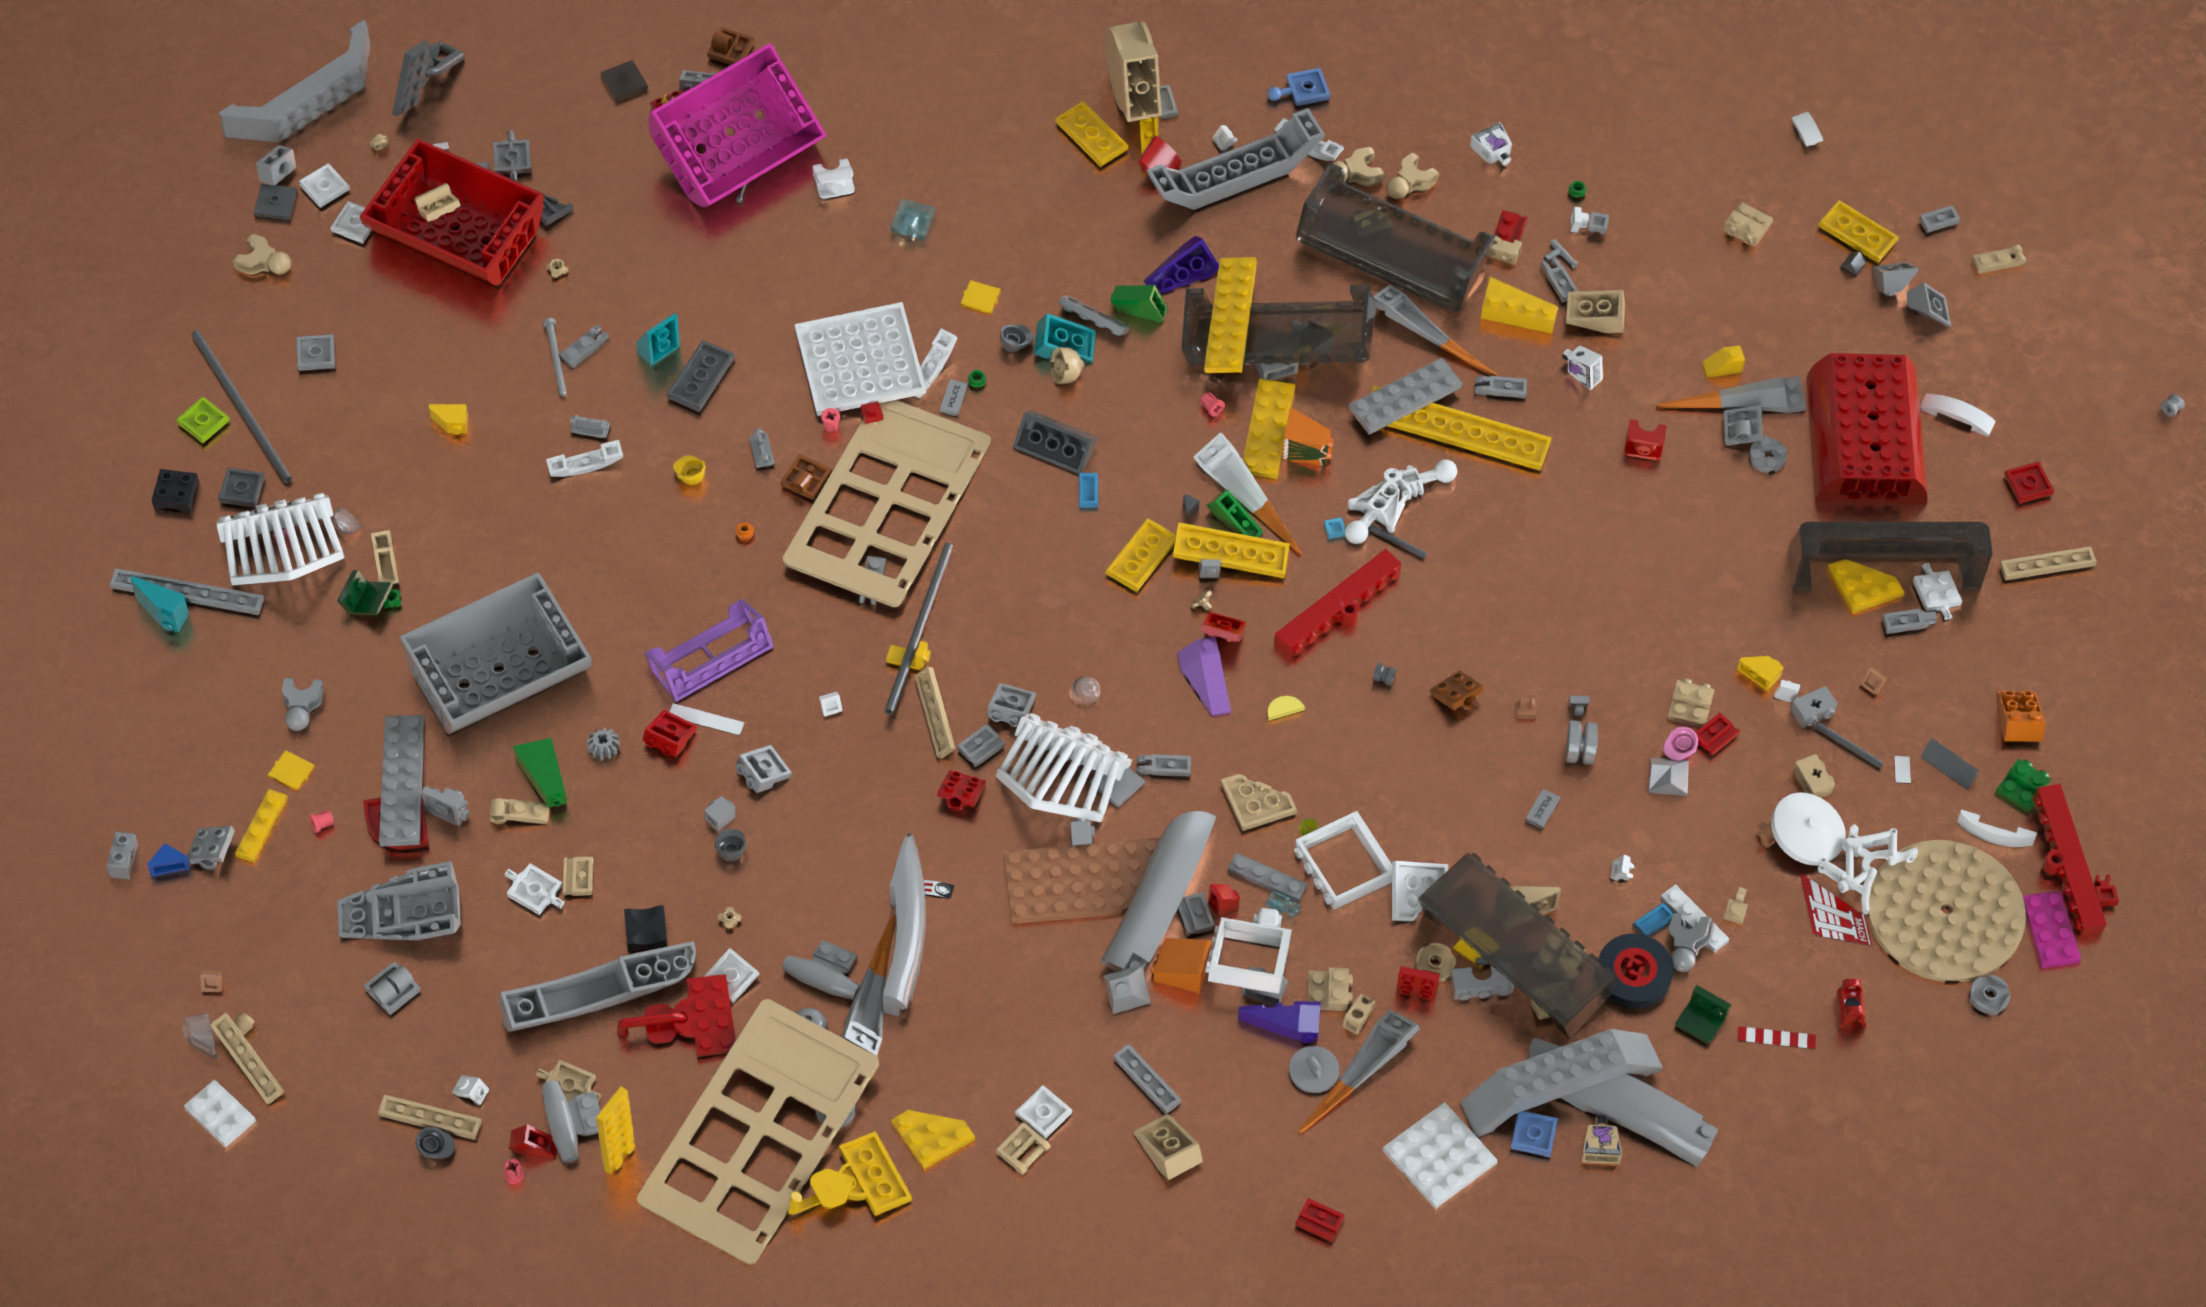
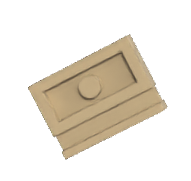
[563,857,594,896]

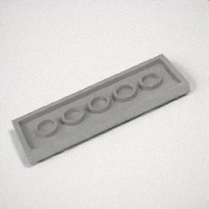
[1349,358,1463,435]

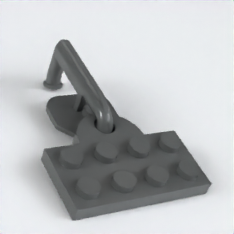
[392,40,465,117]

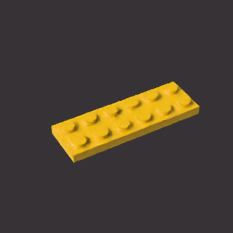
[1243,378,1296,480]
[1172,522,1290,578]
[596,1086,635,1175]

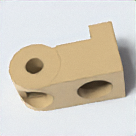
[1486,236,1522,265]
[1342,994,1376,1035]

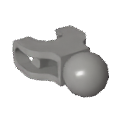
[282,677,324,731]
[1669,913,1714,972]

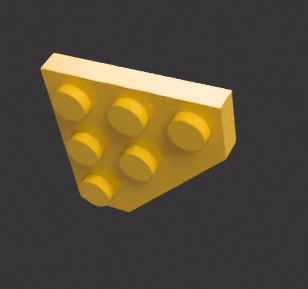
[1827,559,1905,614]
[891,1110,975,1170]

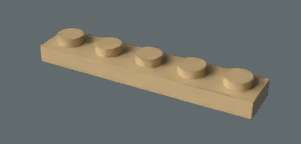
[2000,546,2097,581]
[915,666,956,759]
[210,1013,284,1105]
[378,1095,482,1140]

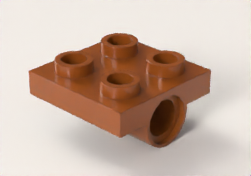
[707,27,754,65]
[780,454,832,500]
[1430,670,1484,710]

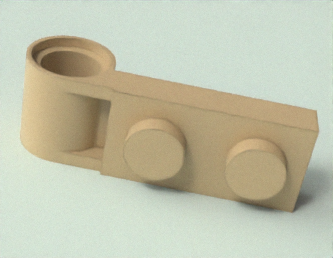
[489,798,549,825]

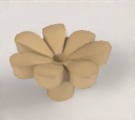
[1191,590,1212,611]

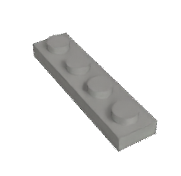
[1058,295,1131,336]
[1228,853,1307,903]
[1113,1044,1181,1114]

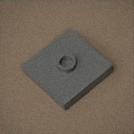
[254,184,298,221]
[218,468,265,508]

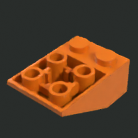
[1997,690,2046,742]

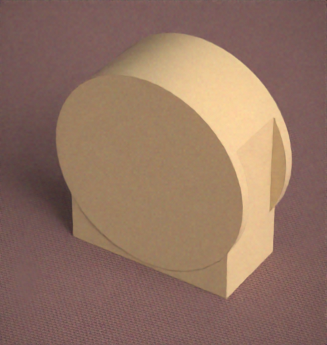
[1105,21,1162,122]

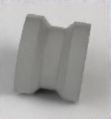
[2161,393,2185,417]

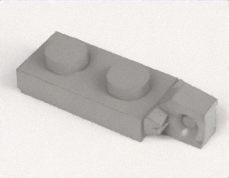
[1882,609,1937,634]

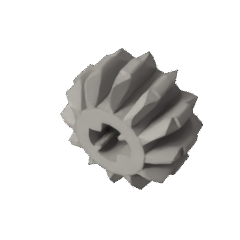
[587,726,620,760]

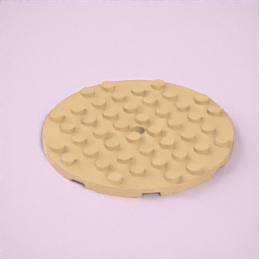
[1868,840,2026,982]

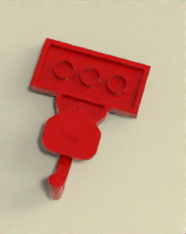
[617,974,736,1057]

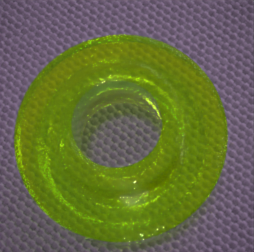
[1299,818,1319,836]

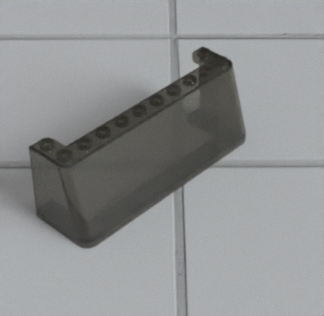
[1296,162,1495,312]
[1181,284,1376,366]
[1788,522,1993,590]
[1417,852,1618,1039]

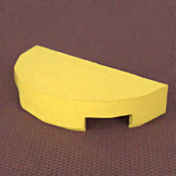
[1267,696,1305,721]

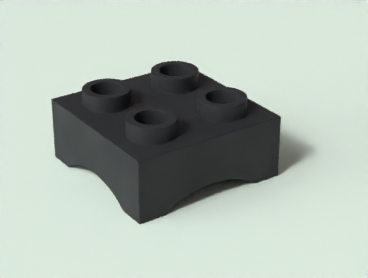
[151,469,199,513]
[624,905,668,951]

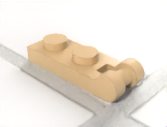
[1972,245,2027,274]

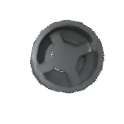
[1372,662,1397,686]

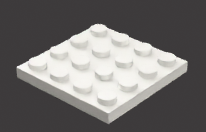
[1383,1102,1498,1209]

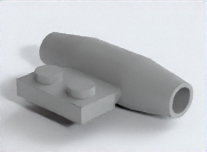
[782,940,860,1000]
[542,1080,600,1163]

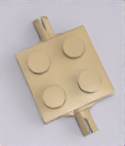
[536,1060,601,1102]

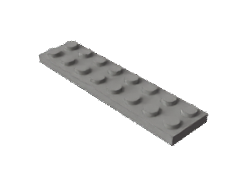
[379,715,425,847]

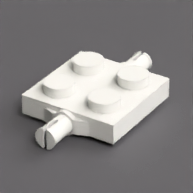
[1912,563,1962,620]
[505,864,565,915]

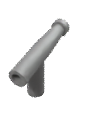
[1543,239,1578,268]

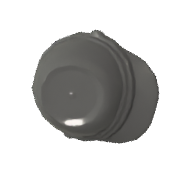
[1000,325,1034,352]
[714,829,748,862]
[415,1127,455,1159]

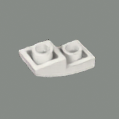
[1791,112,1823,147]

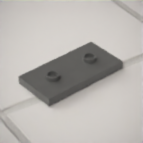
[667,340,735,412]

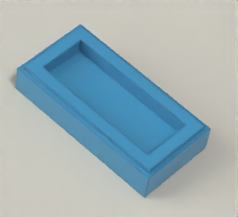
[1079,473,1098,508]
[1633,902,1674,937]

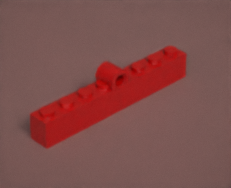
[1274,549,1401,658]
[2033,783,2107,936]

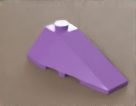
[1177,637,1231,716]

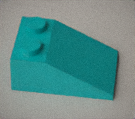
[636,313,680,366]
[1034,313,1096,363]
[130,576,189,633]

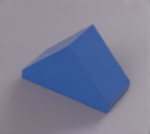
[147,843,190,876]

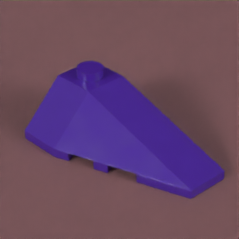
[1143,236,1219,294]
[1238,1001,1320,1043]

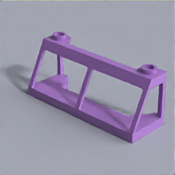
[644,599,774,702]

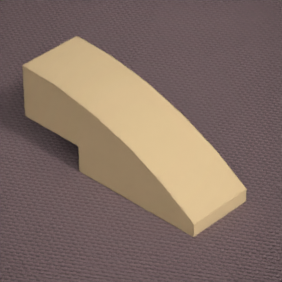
[371,530,399,585]

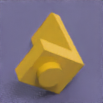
[886,641,931,671]

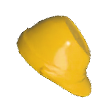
[673,455,705,486]

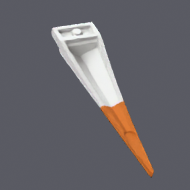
[1193,432,1302,554]

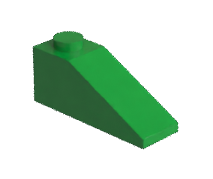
[1206,489,1264,537]

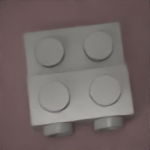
[987,683,1036,727]
[736,745,792,793]
[421,786,470,826]

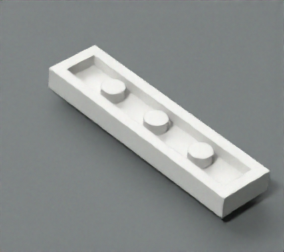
[1660,884,1729,953]

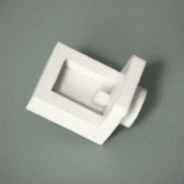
[452,1075,489,1105]

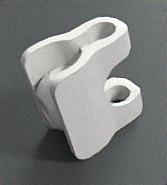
[812,158,855,199]

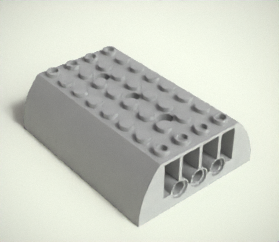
[400,572,592,734]

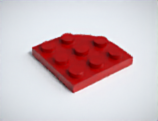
[363,798,429,850]

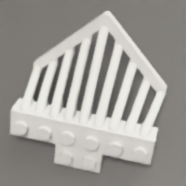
[216,493,344,585]
[996,713,1132,822]

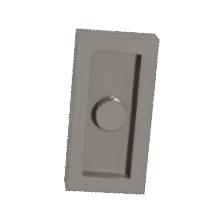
[1919,205,1960,233]

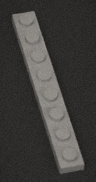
[110,568,264,615]

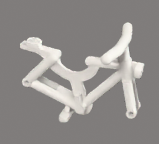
[1818,825,1918,915]

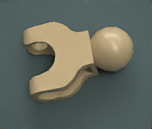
[1327,147,1385,187]
[1386,153,1439,199]
[232,234,291,275]

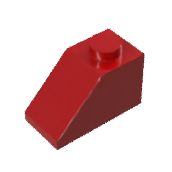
[1208,884,1240,919]
[508,1124,557,1158]

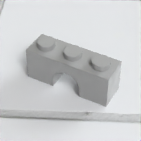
[1450,963,1515,1000]

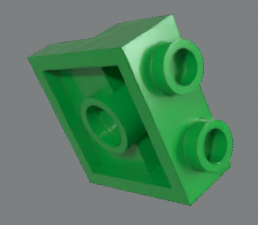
[1995,758,2051,813]

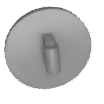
[1289,1046,1340,1093]

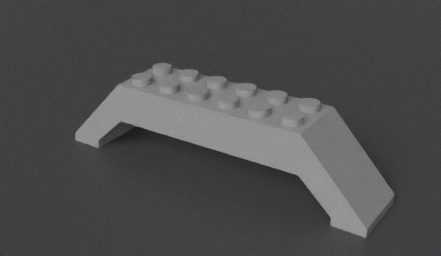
[219,20,370,142]
[1147,108,1325,210]
[1460,1029,1663,1138]

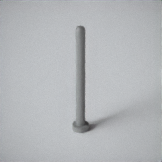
[543,318,566,397]

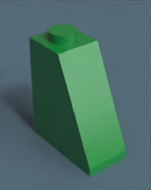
[1111,285,1168,322]

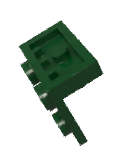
[337,570,393,615]
[1675,985,1732,1045]

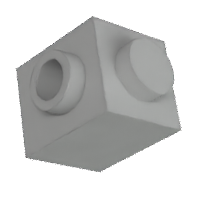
[704,796,736,832]
[1070,818,1095,847]

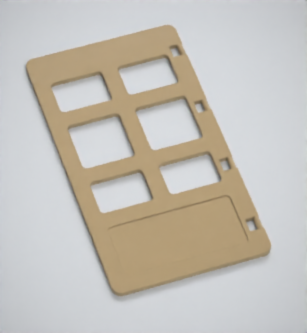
[783,400,991,607]
[637,999,879,1265]

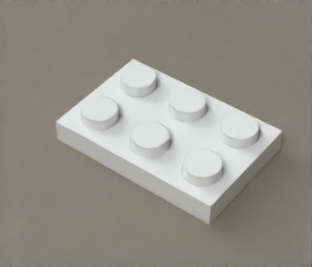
[184,1079,256,1148]

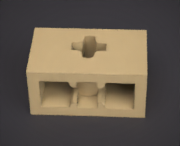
[1793,754,1835,798]

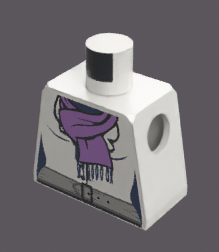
[1470,122,1512,165]
[1562,346,1603,390]

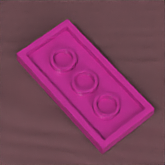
[2023,890,2081,968]

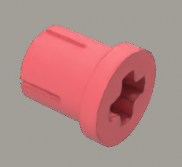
[1200,392,1225,417]
[821,408,840,432]
[308,810,334,833]
[504,1159,524,1184]

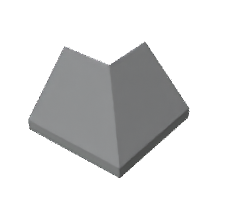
[1648,757,1689,796]

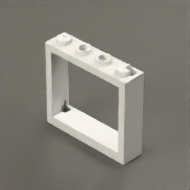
[1294,811,1392,910]
[1205,917,1292,994]

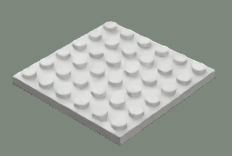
[794,302,926,416]

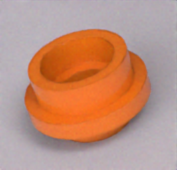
[735,522,754,540]

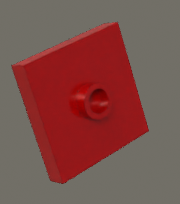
[2004,461,2054,504]

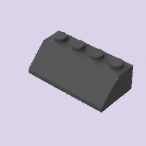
[1013,410,1098,474]

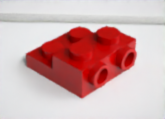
[1200,612,1246,642]
[642,710,697,757]

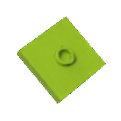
[176,397,230,444]

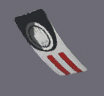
[924,880,955,899]

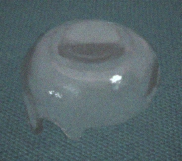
[333,507,362,534]
[1070,677,1101,706]

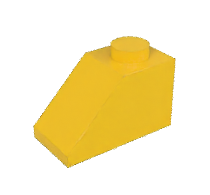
[1702,345,1745,378]
[429,404,468,434]
[1737,656,1784,691]

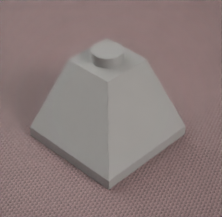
[1872,262,1918,296]
[1906,283,1951,327]
[1104,965,1151,1014]

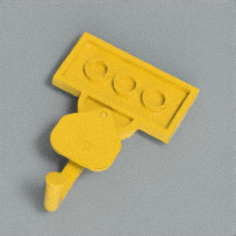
[788,1131,912,1216]

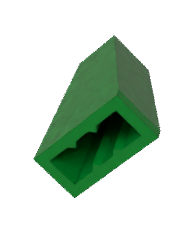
[513,738,567,808]

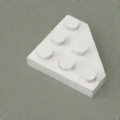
[1392,861,1448,922]

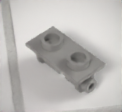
[570,415,611,439]
[749,428,775,468]

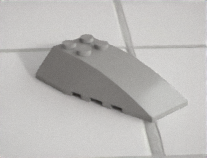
[337,861,461,940]

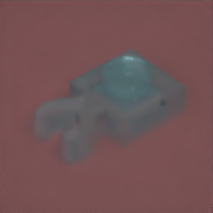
[1265,890,1302,917]

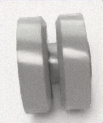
[1566,720,1598,765]

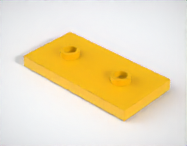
[1055,101,1128,167]
[1818,200,1899,263]
[1105,518,1176,592]

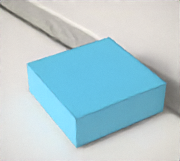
[1323,517,1345,540]

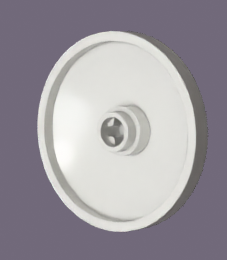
[1771,793,1846,865]

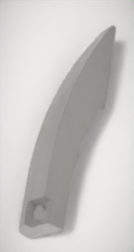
[1100,811,1216,972]
[883,833,926,1016]
[498,941,696,1032]
[1529,1038,1719,1167]

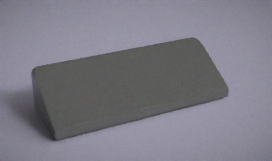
[1921,738,1979,789]

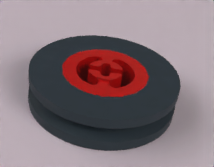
[1596,933,1673,1009]

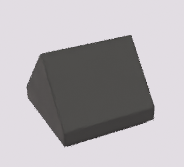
[1841,251,1866,275]
[1183,494,1200,520]

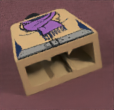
[1581,1116,1622,1164]

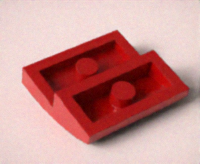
[1138,136,1182,174]

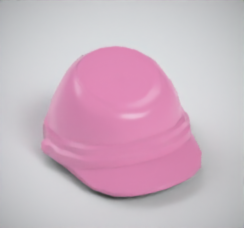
[1663,726,1698,761]

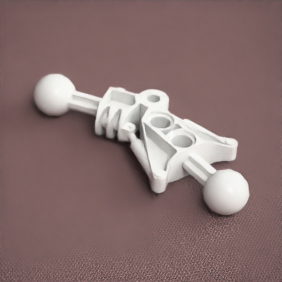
[1345,459,1458,544]

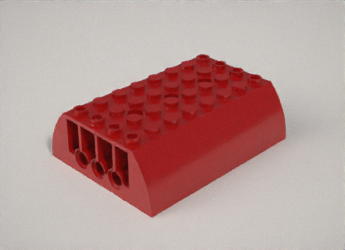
[360,138,543,285]
[1806,353,1928,504]

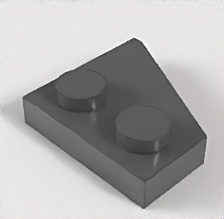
[541,194,574,226]

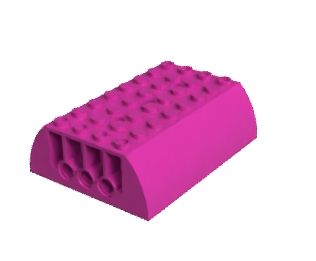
[648,43,827,207]

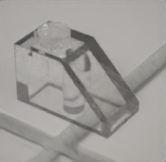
[182,1013,217,1058]

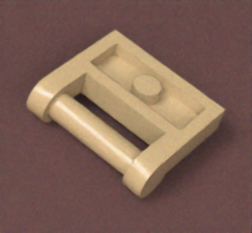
[996,1122,1051,1175]

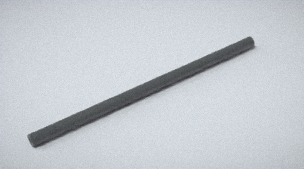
[191,330,292,483]
[884,543,953,715]

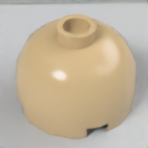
[1051,347,1084,384]

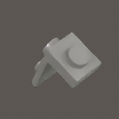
[1198,559,1221,578]

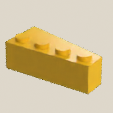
[1481,277,1558,334]

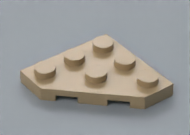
[1221,774,1297,831]

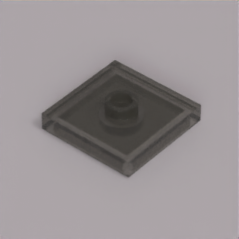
[600,60,648,102]

